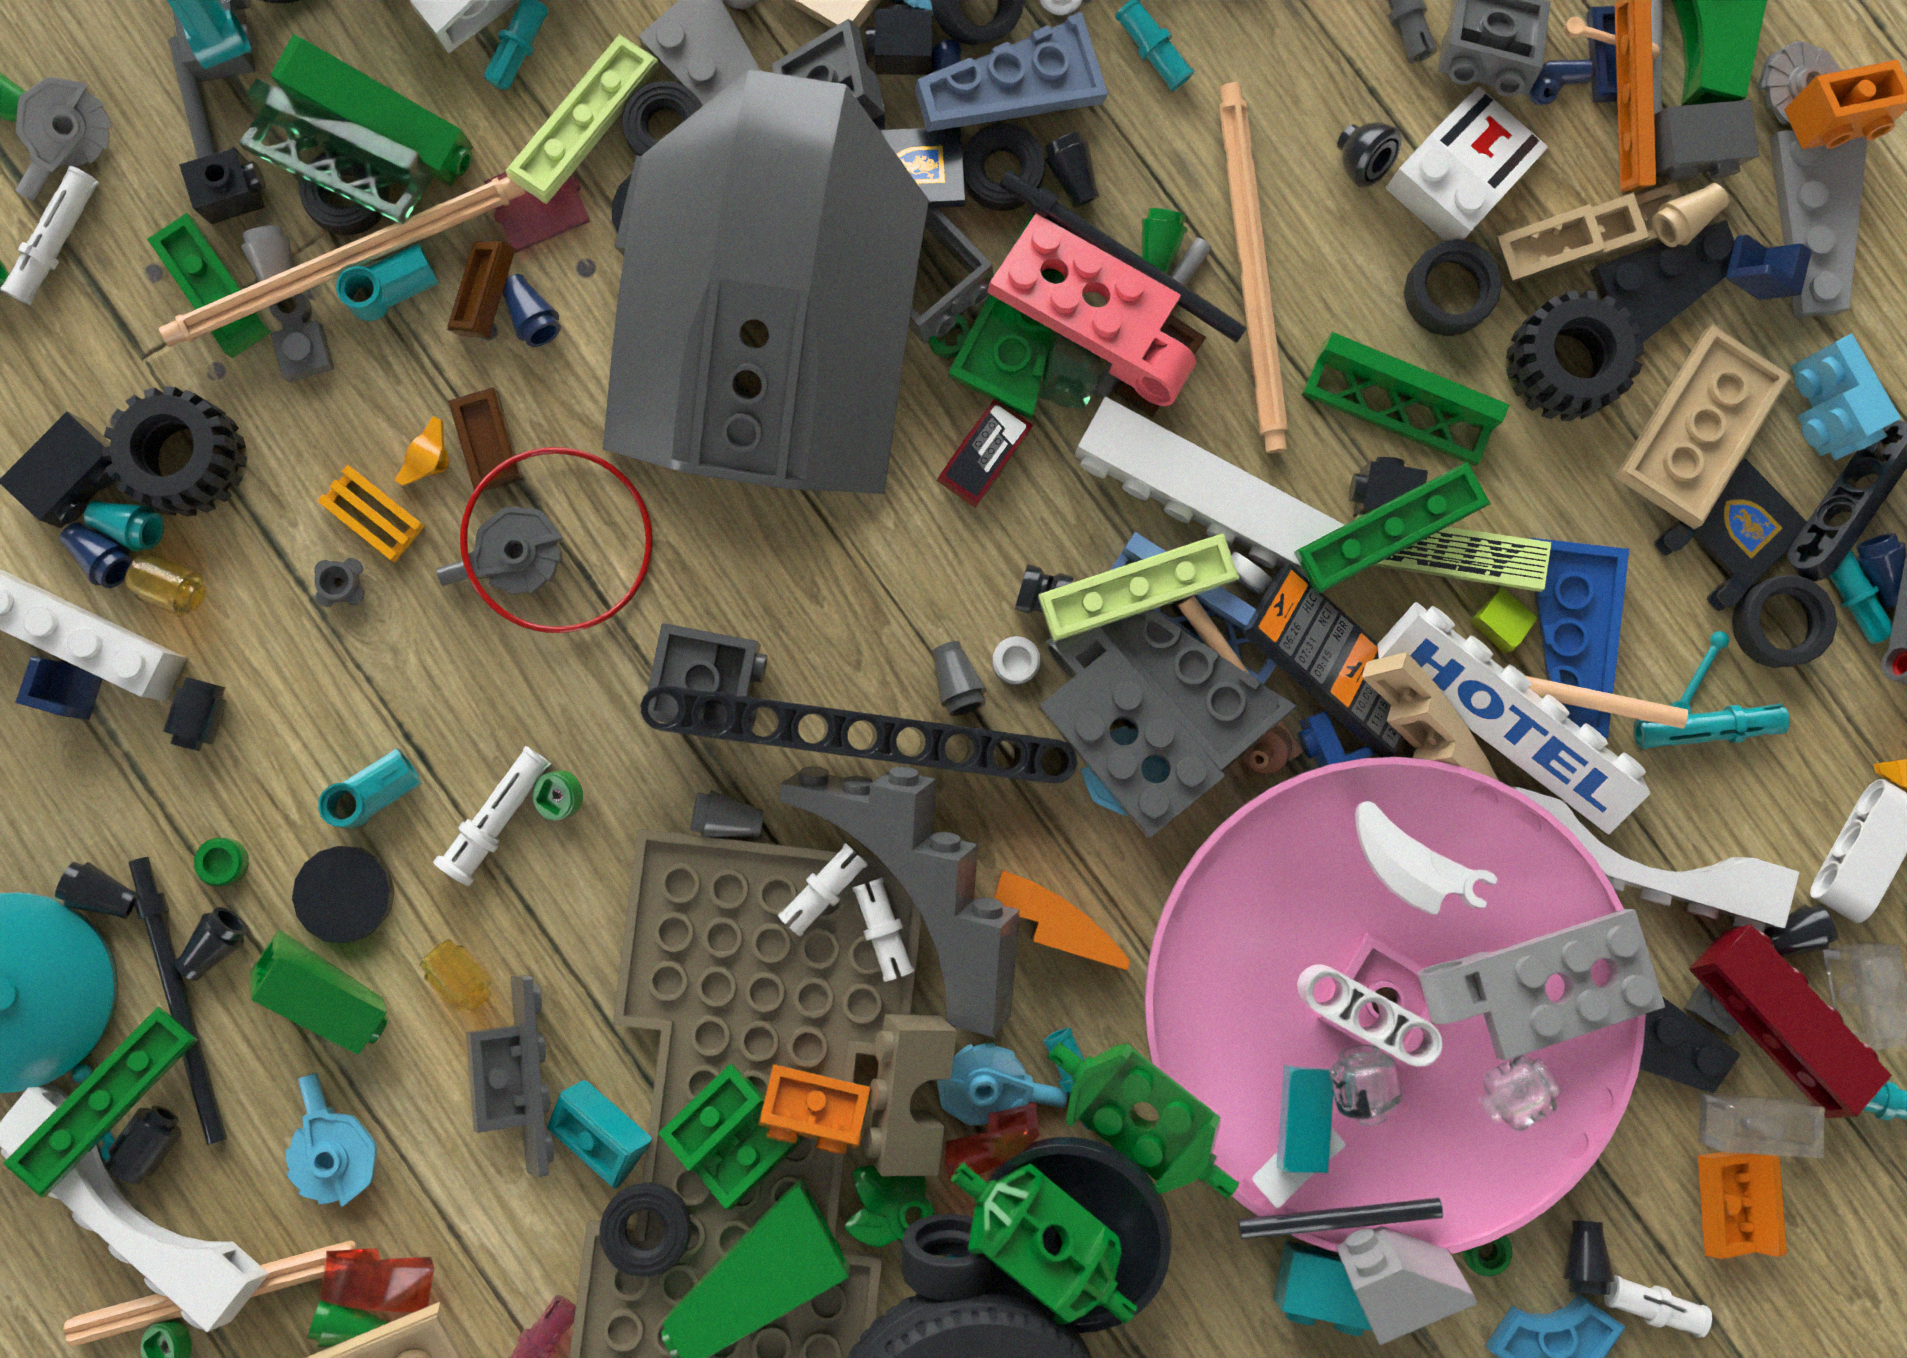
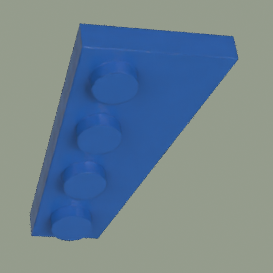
[1530,538,1629,739]

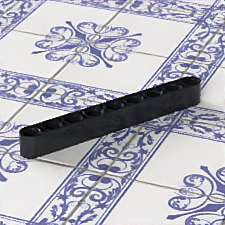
[640,685,1078,783]

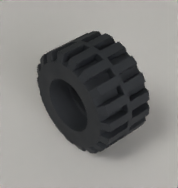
[1506,290,1644,421]
[102,386,247,517]

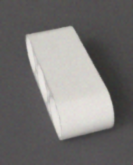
[1810,779,1907,924]
[1297,964,1442,1067]

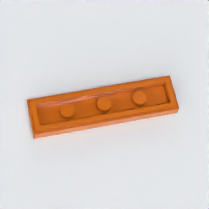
[1615,0,1656,193]

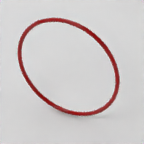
[460,447,653,633]

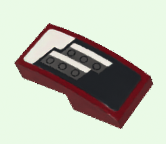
[937,399,1033,508]

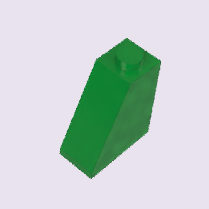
[250,930,388,1055]

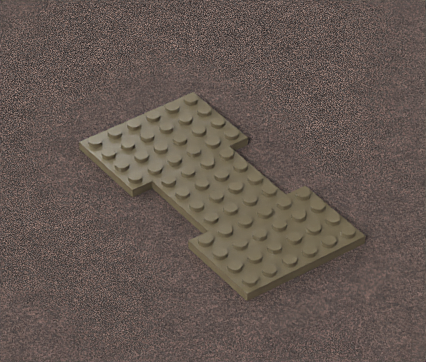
[569,829,922,1358]

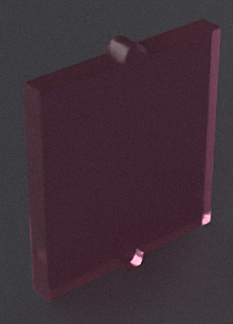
[484,172,591,253]

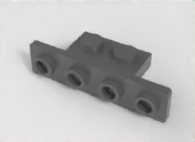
[466,975,554,1177]

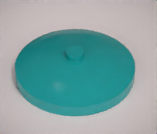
[0,892,118,1093]

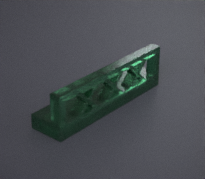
[239,78,433,224]

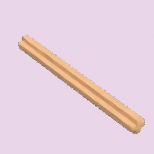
[63,1240,360,1346]

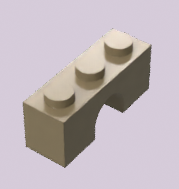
[863,1014,957,1176]

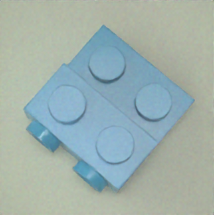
[1790,333,1901,461]

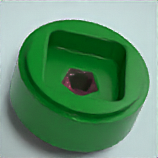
[532,770,583,821]
[141,1319,192,1358]

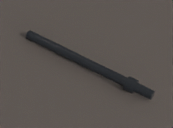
[999,170,1247,344]
[128,857,227,1145]

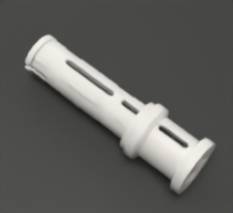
[433,746,551,886]

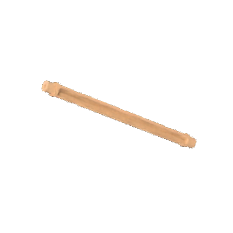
[1219,82,1289,454]
[159,177,525,347]

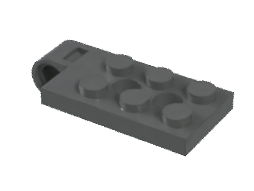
[1039,627,1225,839]

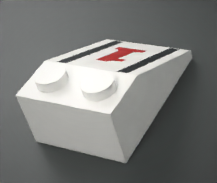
[1385,86,1548,241]

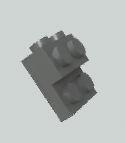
[1437,0,1551,97]
[772,19,885,120]
[642,623,767,730]

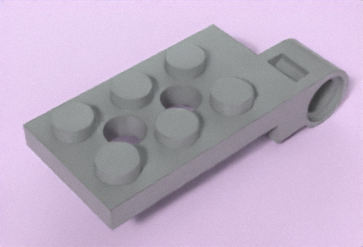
[1417,909,1665,1061]

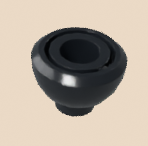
[1337,122,1401,187]

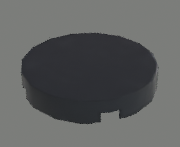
[292,846,394,943]

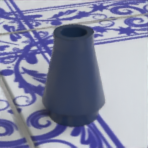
[502,274,561,347]
[59,522,134,588]
[1856,533,1906,607]

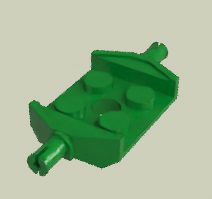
[1047,1041,1240,1200]
[951,1163,1137,1325]

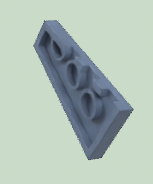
[915,11,1108,132]

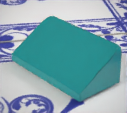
[1277,1065,1335,1173]
[546,1080,652,1189]

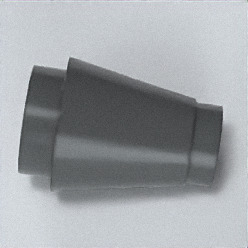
[933,641,986,716]
[690,790,764,838]

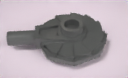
[437,507,564,595]

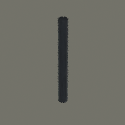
[1238,1197,1443,1240]

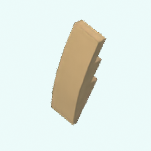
[1496,182,1682,283]
[1362,652,1499,781]

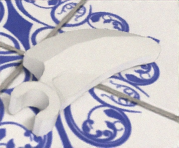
[1355,801,1498,915]

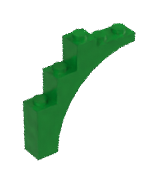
[1671,0,1767,106]

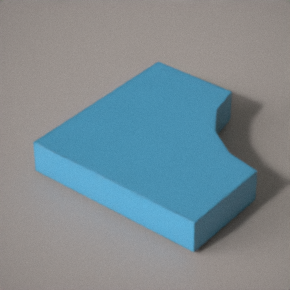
[1485,1294,1626,1358]

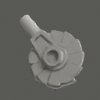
[1757,41,1845,125]
[15,77,113,201]

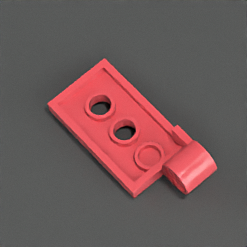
[987,213,1196,406]

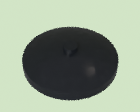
[986,1137,1172,1333]

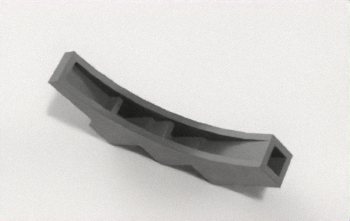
[780,767,1020,1037]

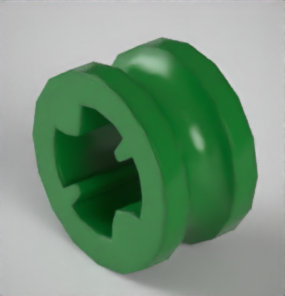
[928,314,970,359]

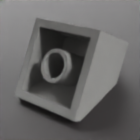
[1336,1226,1478,1345]

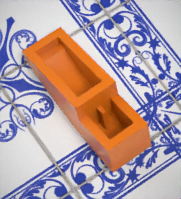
[992,869,1130,970]

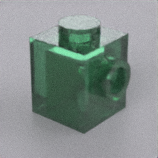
[1039,332,1101,410]

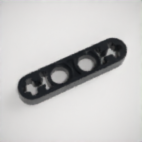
[1787,420,1907,582]

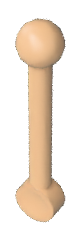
[1564,17,1660,60]

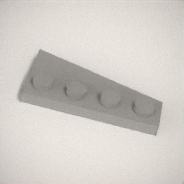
[638,0,761,106]
[1769,130,1868,318]

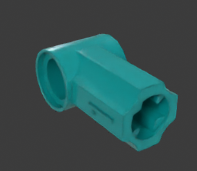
[167,0,251,69]
[336,243,439,321]
[318,748,423,829]

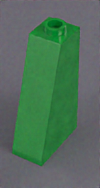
[270,34,473,187]
[662,1178,851,1358]

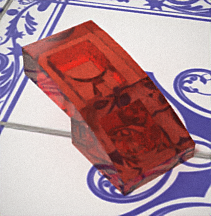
[945,1103,1040,1183]
[320,1248,434,1312]

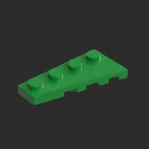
[948,214,1065,419]

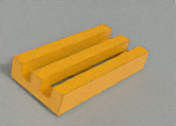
[317,464,425,562]

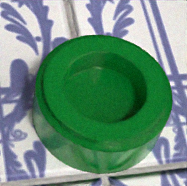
[194,838,249,887]

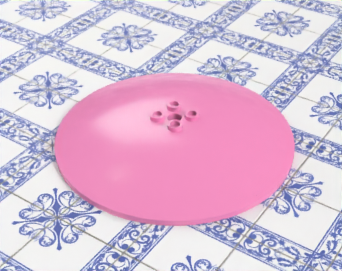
[1144,757,1646,1254]

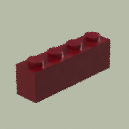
[1689,924,1892,1119]

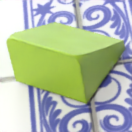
[1469,586,1538,654]

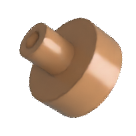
[1242,725,1292,774]

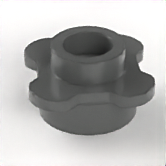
[314,558,364,607]

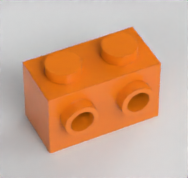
[1784,59,1907,150]

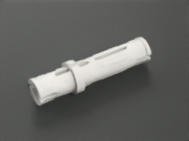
[0,166,99,305]

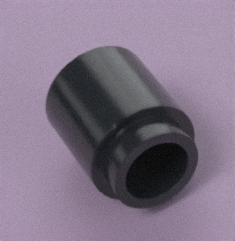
[163,677,227,751]
[105,1105,182,1184]

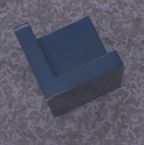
[1726,235,1812,300]
[15,656,103,720]

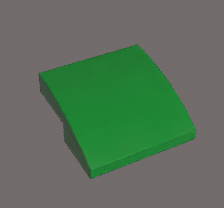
[658,1063,804,1210]

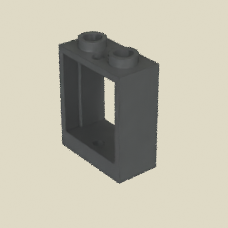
[909,208,994,344]

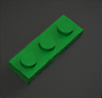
[147,213,272,359]

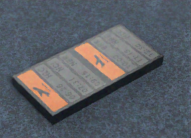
[1242,563,1404,758]

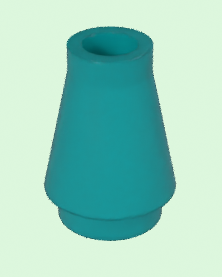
[84,500,164,552]

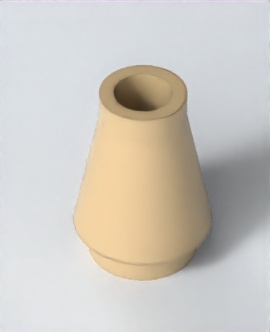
[1652,183,1729,247]

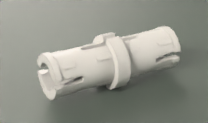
[778,843,868,937]
[852,878,914,982]
[1604,1275,1712,1338]

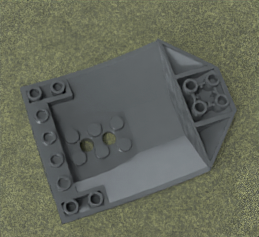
[603,69,929,494]

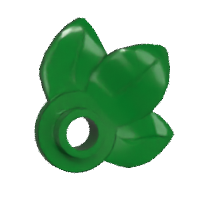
[844,1165,935,1248]

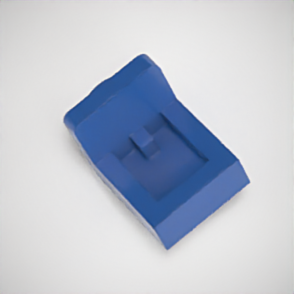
[1298,711,1375,768]

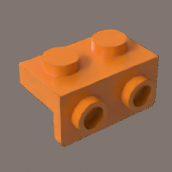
[758,1064,871,1155]
[1698,1149,1787,1259]

